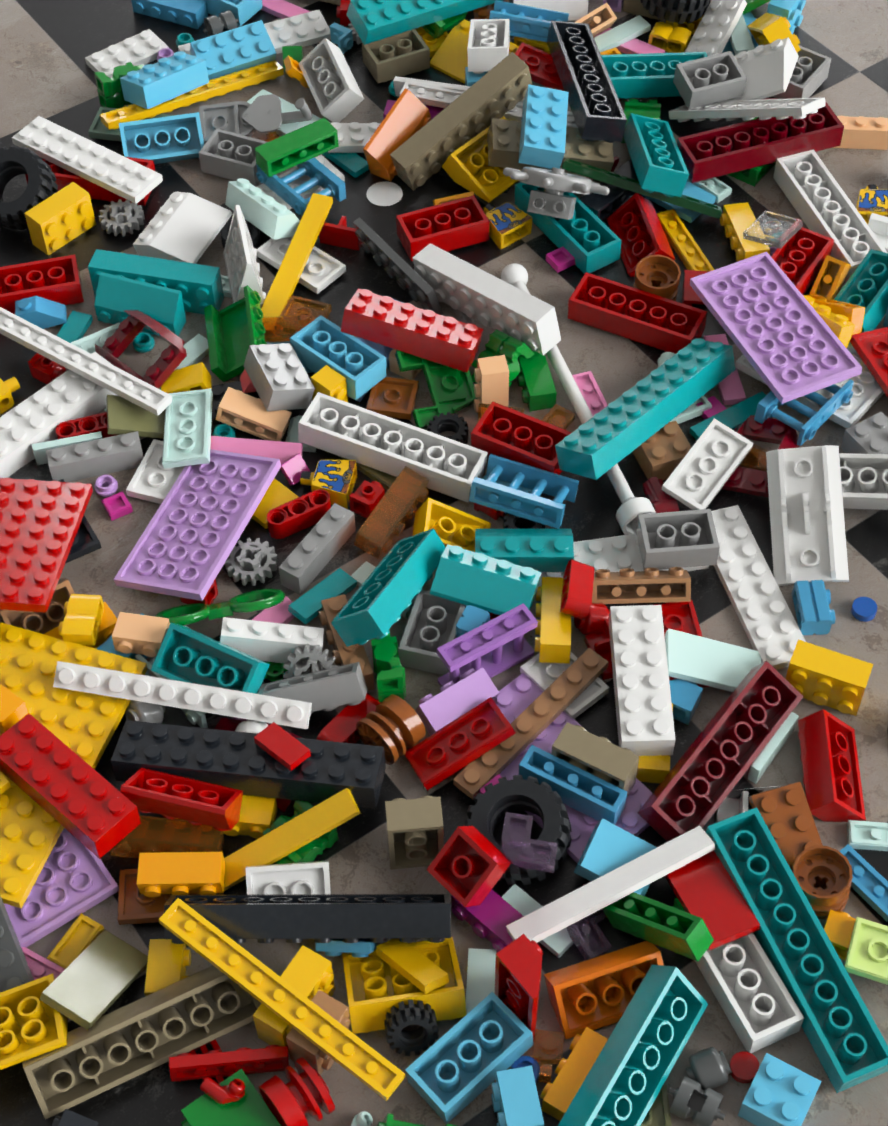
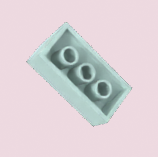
[225,178,300,240]

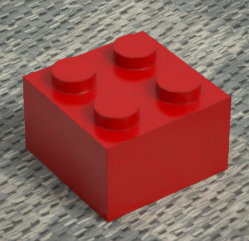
[427,826,512,907]

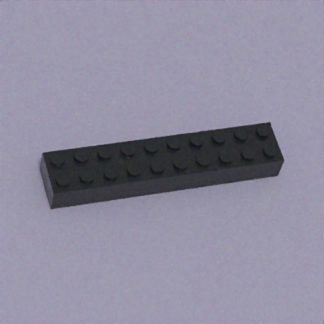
[547,20,627,143]
[111,720,386,809]
[164,894,451,944]

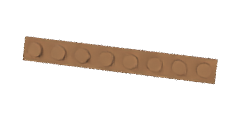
[453,648,609,800]

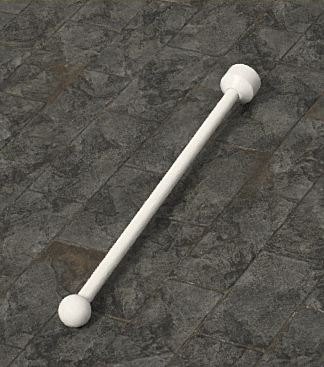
[501,263,656,535]

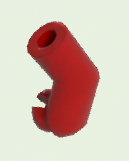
[200,1077,245,1104]

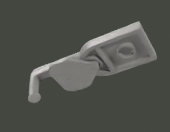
[199,94,312,145]

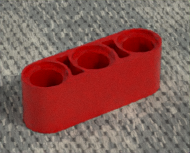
[56,412,117,439]
[267,489,331,539]
[560,559,595,620]
[316,693,381,744]

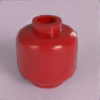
[574,603,610,635]

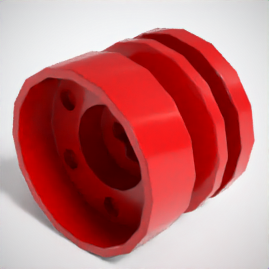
[258,1057,335,1126]

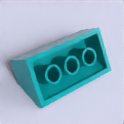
[834,249,888,333]
[94,272,187,336]
[475,529,574,572]
[430,544,542,615]

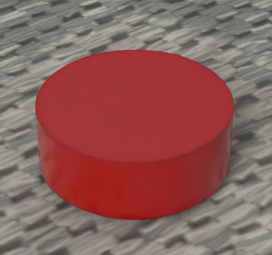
[729,1051,759,1083]

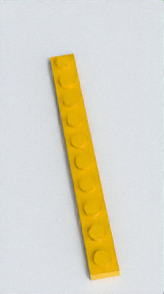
[100,60,284,130]
[159,898,405,1101]

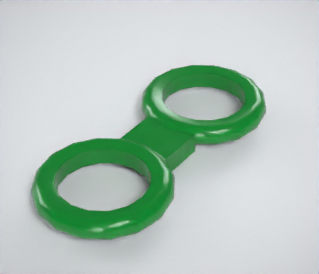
[155,589,285,626]

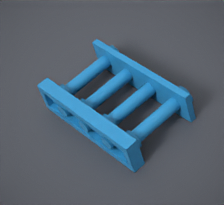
[489,0,569,42]
[256,158,346,216]
[754,379,854,446]
[469,454,579,529]

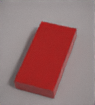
[254,722,311,771]

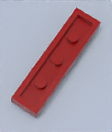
[169,1045,289,1082]

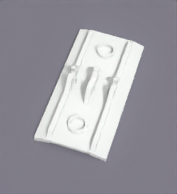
[766,445,849,586]

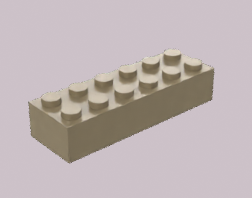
[487,118,614,177]

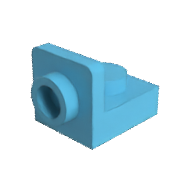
[330,22,353,54]

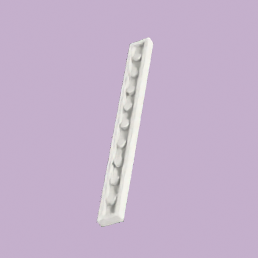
[399,81,578,128]
[0,307,172,416]
[53,661,312,729]

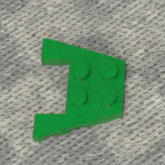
[395,350,477,429]

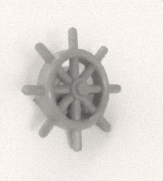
[503,167,610,220]

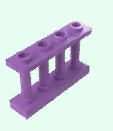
[437,603,538,687]

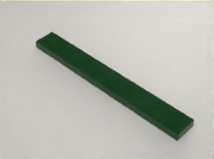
[562,158,722,219]

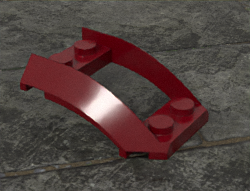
[95,310,187,389]
[721,415,800,498]

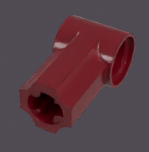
[642,477,679,513]

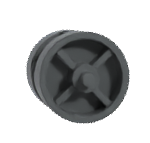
[203,10,239,37]
[668,1076,725,1126]

